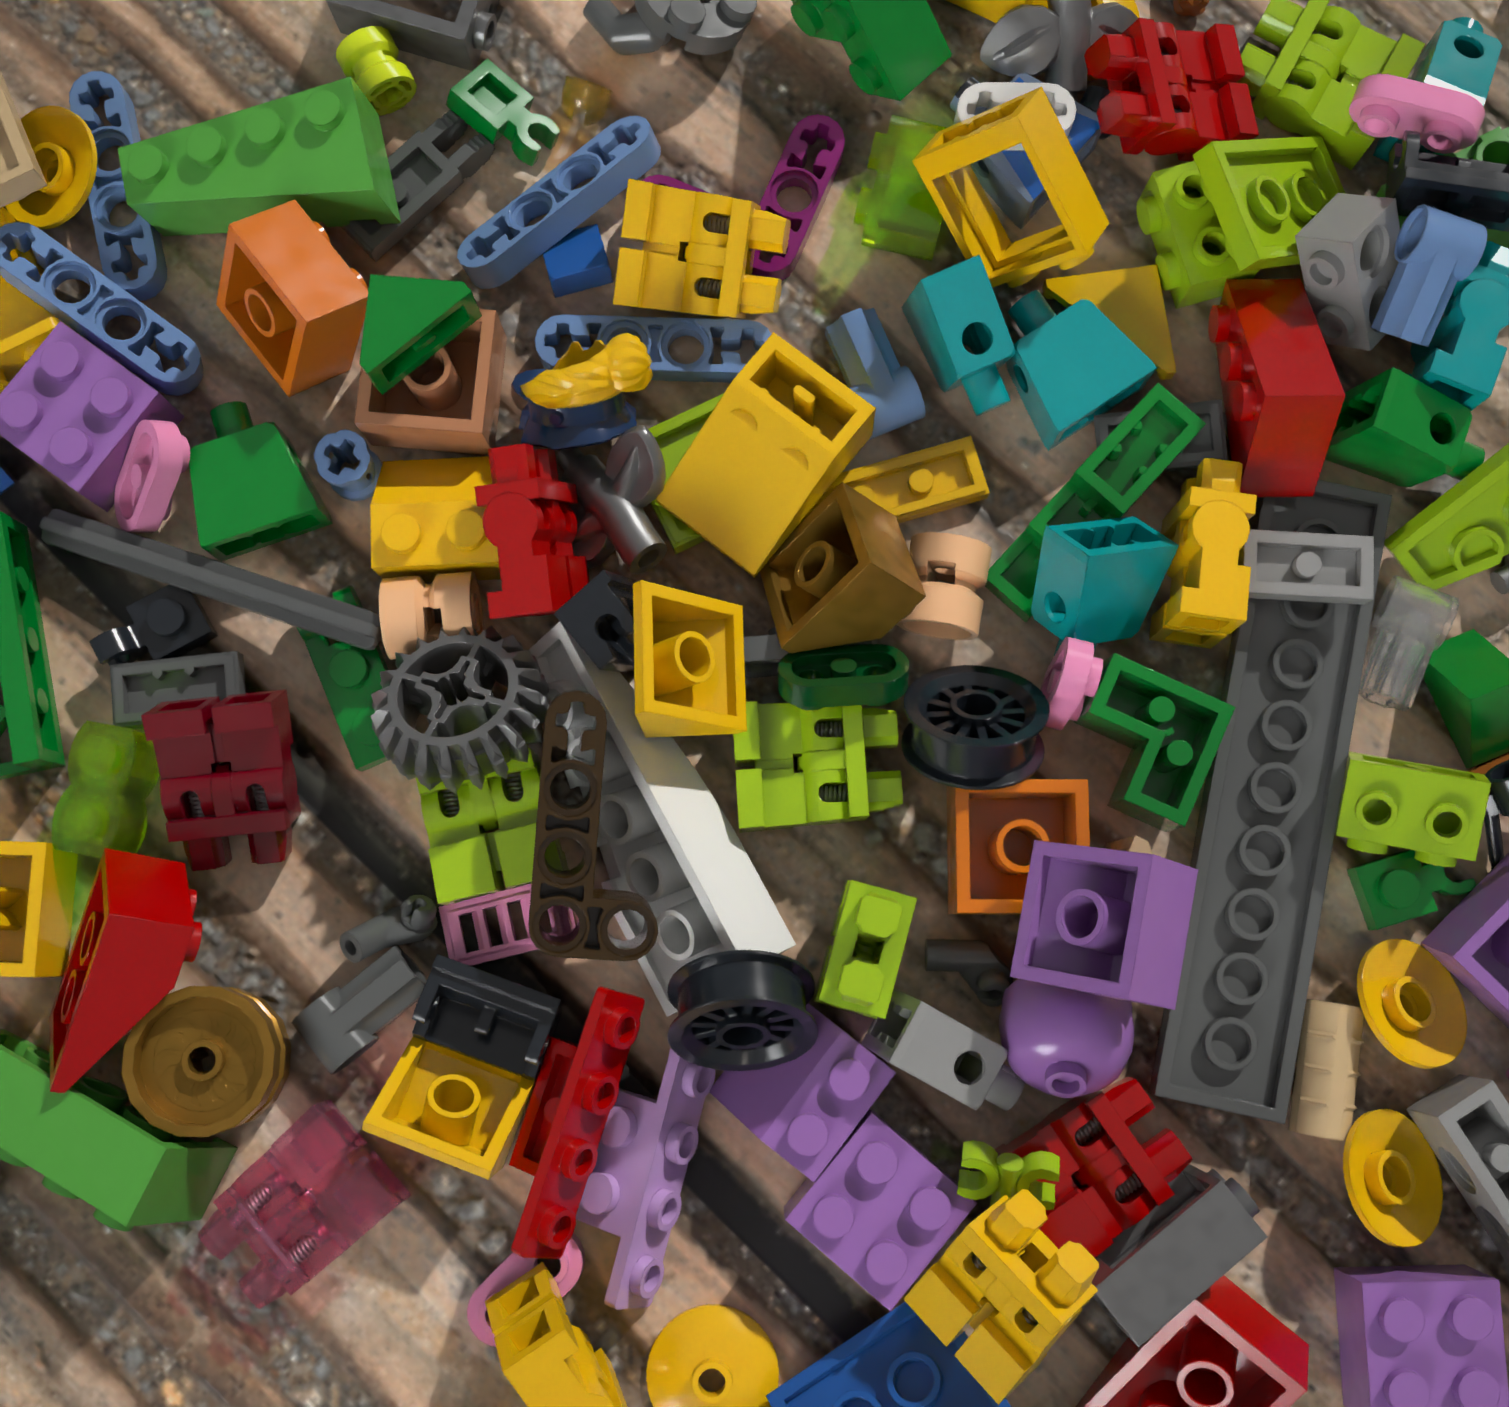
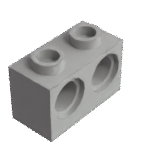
[1295,193,1400,351]

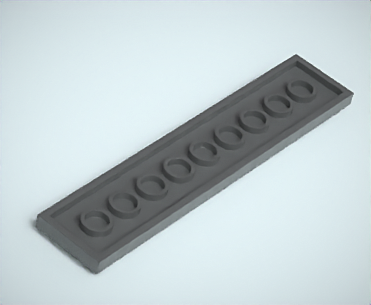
[1149,480,1392,1124]

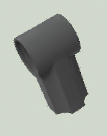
[291,946,427,1075]

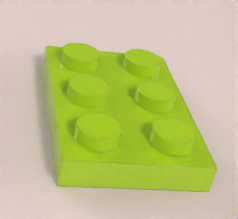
[1193,136,1346,272]

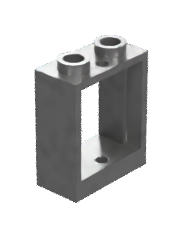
[326,0,500,71]
[1091,1164,1268,1347]

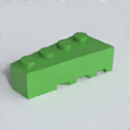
[117,76,401,237]
[0,1029,238,1231]

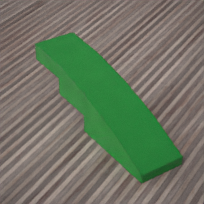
[985,383,1206,622]

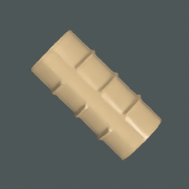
[1288,999,1365,1141]

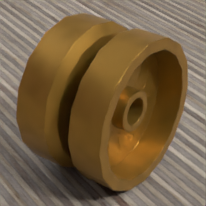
[121,986,291,1137]

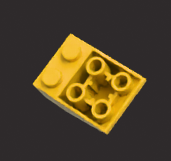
[656,332,876,578]

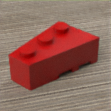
[1208,279,1345,497]

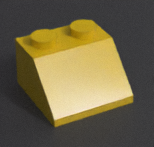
[370,456,501,583]

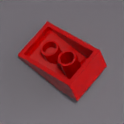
[49,848,202,1093]
[1076,1275,1309,1407]

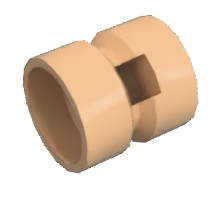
[897,532,992,640]
[379,571,484,660]

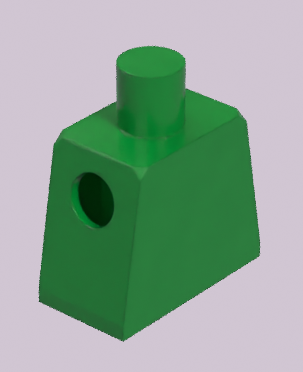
[1325,367,1485,487]
[189,401,333,562]

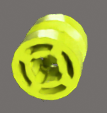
[336,26,417,116]

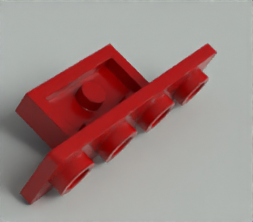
[509,986,645,1259]

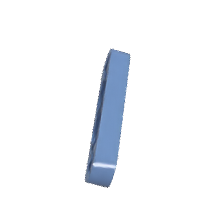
[69,71,167,301]
[457,116,661,289]
[0,222,204,396]
[535,314,771,383]

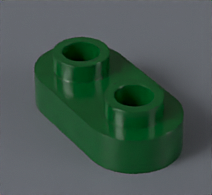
[778,644,909,710]

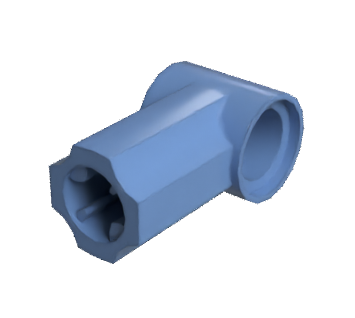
[1371,204,1488,347]
[825,308,926,440]

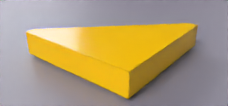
[1042,264,1177,380]

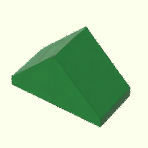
[359,274,482,395]
[1412,629,1509,769]

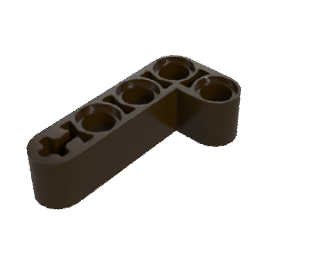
[528,689,658,961]

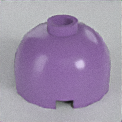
[999,979,1134,1098]

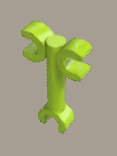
[957,1140,1060,1210]

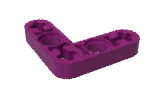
[642,114,845,281]

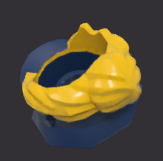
[511,333,653,450]

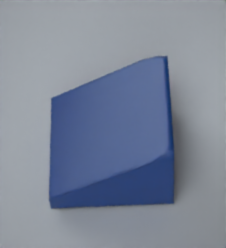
[543,224,613,298]

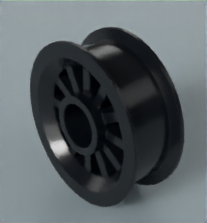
[901,665,1050,790]
[667,950,818,1071]

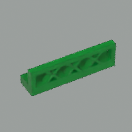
[0,511,66,780]

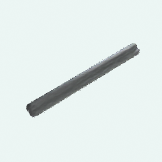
[39,509,382,650]

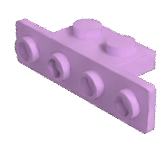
[576,1049,715,1310]

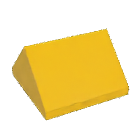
[633,580,747,738]
[362,1037,539,1180]

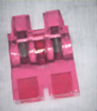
[198,1099,412,1309]

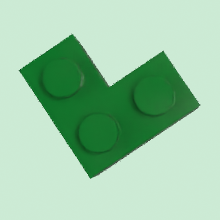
[790,0,952,101]
[1074,653,1236,832]

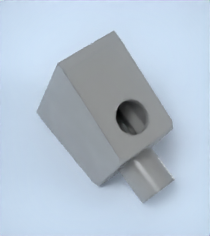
[861,988,1025,1111]

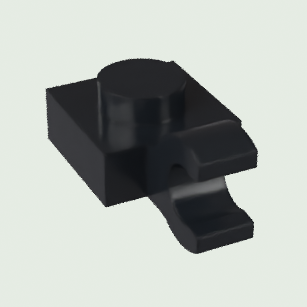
[89,585,218,666]

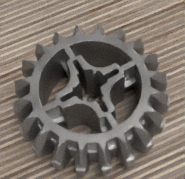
[370,625,549,794]

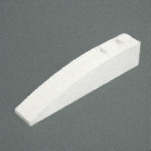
[529,621,796,1017]

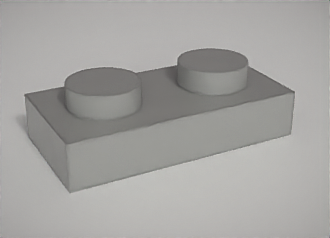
[1238,529,1374,605]

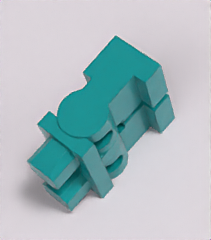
[1409,241,1509,411]

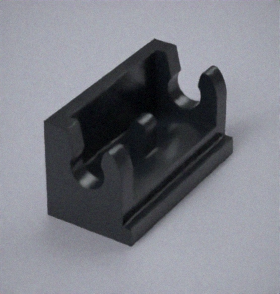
[1385,130,1509,232]
[554,570,637,672]
[412,954,562,1082]

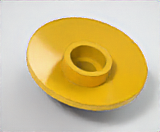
[5,105,97,229]
[1357,939,1467,1069]
[1343,1109,1443,1247]
[646,1304,779,1407]

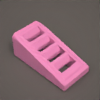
[438,883,576,966]

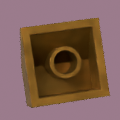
[760,482,926,653]

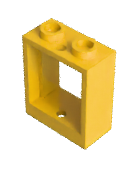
[912,86,1109,288]

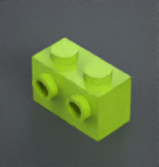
[1136,160,1260,309]
[1335,751,1491,867]

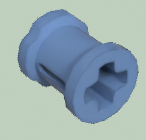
[314,429,382,501]

